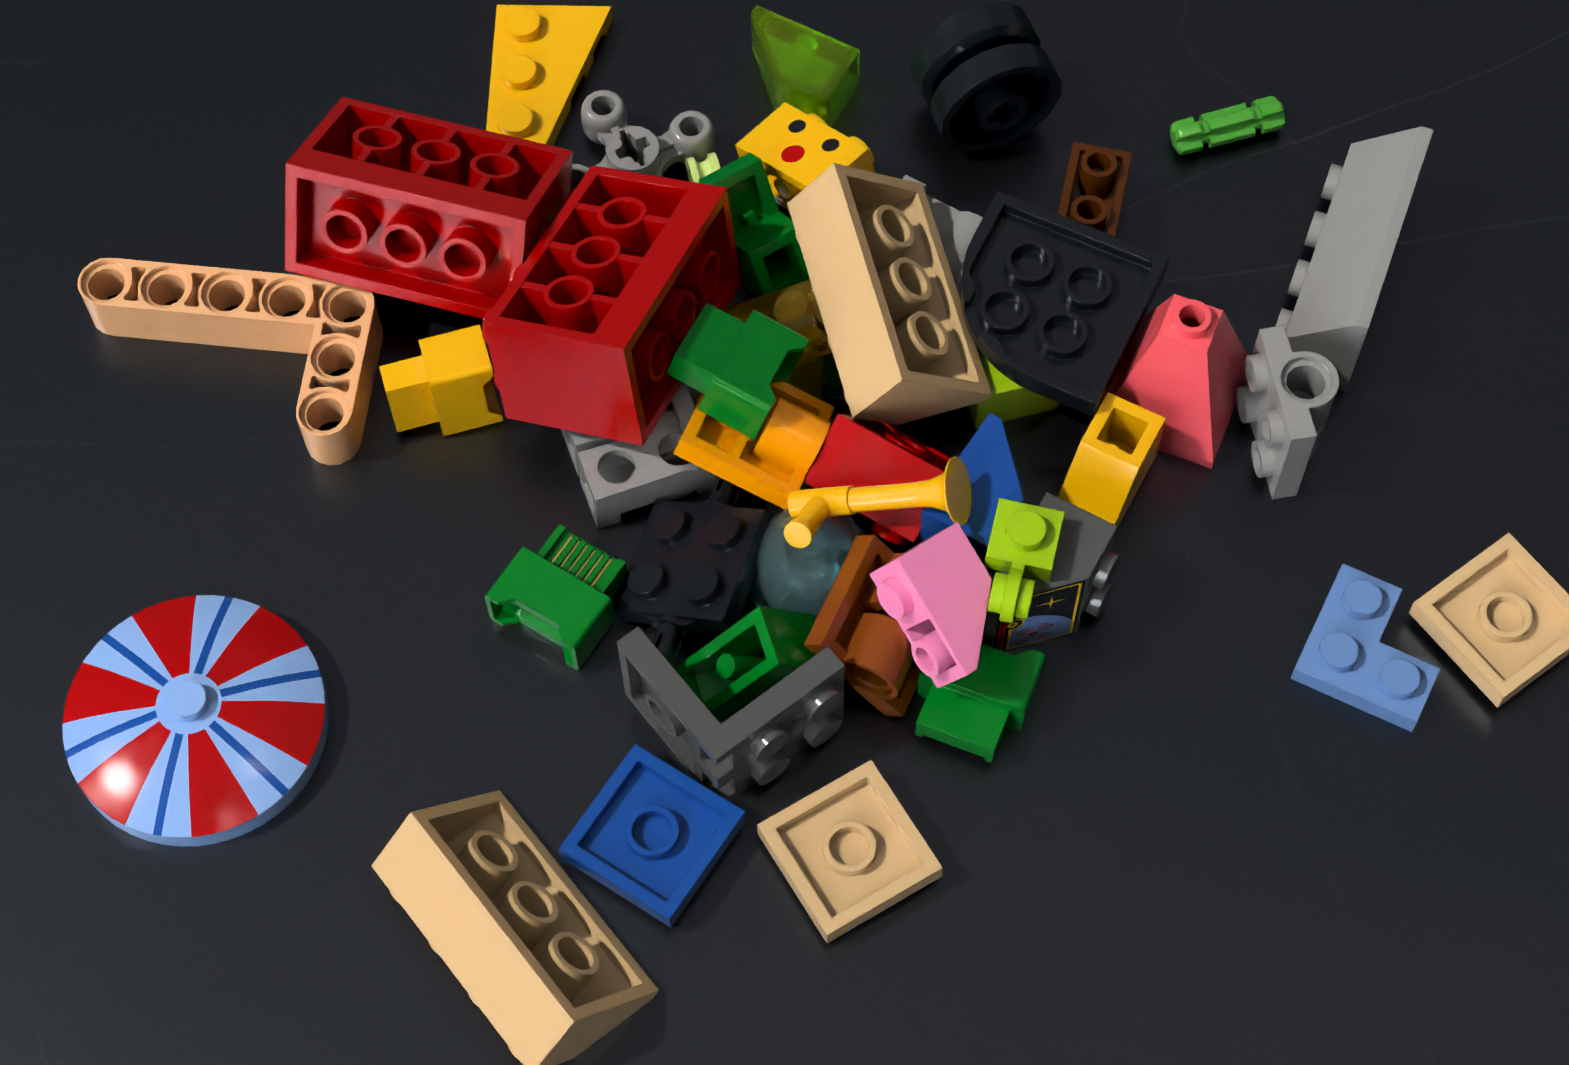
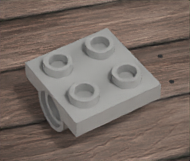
[1236,325,1339,499]

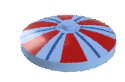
[62,595,329,847]

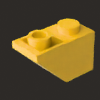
[1058,392,1166,528]

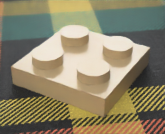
[1409,533,1569,708]
[757,760,943,943]

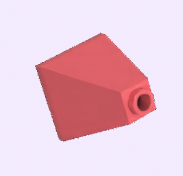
[1107,294,1247,469]

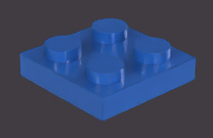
[558,744,746,928]

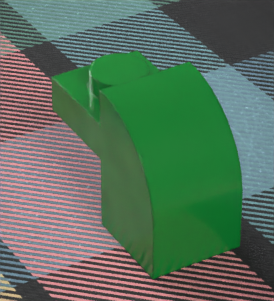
[699,153,811,305]

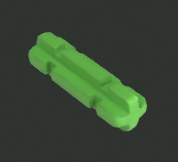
[1170,96,1285,156]

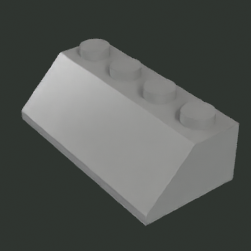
[1275,126,1434,392]

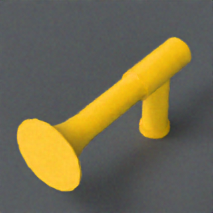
[784,456,972,548]

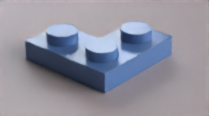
[1290,563,1440,732]

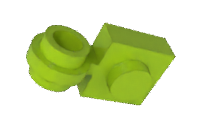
[984,498,1065,624]

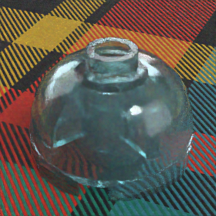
[750,509,866,620]

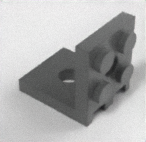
[617,626,845,802]

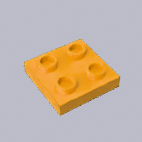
[673,381,835,511]

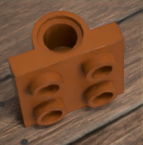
[804,534,921,717]

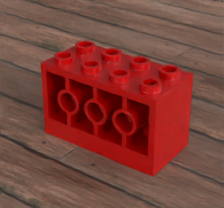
[285,97,573,319]
[482,165,742,446]

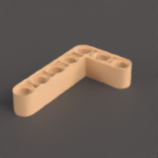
[78,258,383,465]

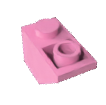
[869,522,992,689]

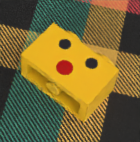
[735,102,875,210]

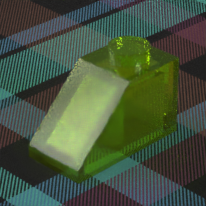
[751,5,860,127]

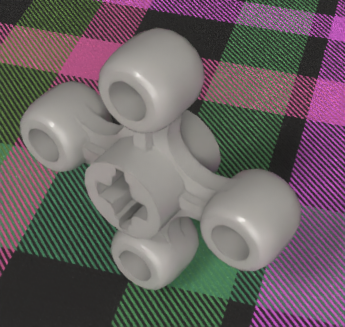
[570,90,716,191]

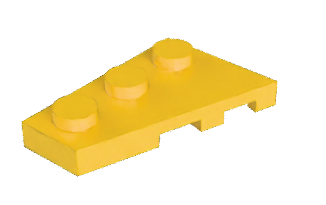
[486,5,613,146]

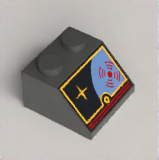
[982,492,1121,652]

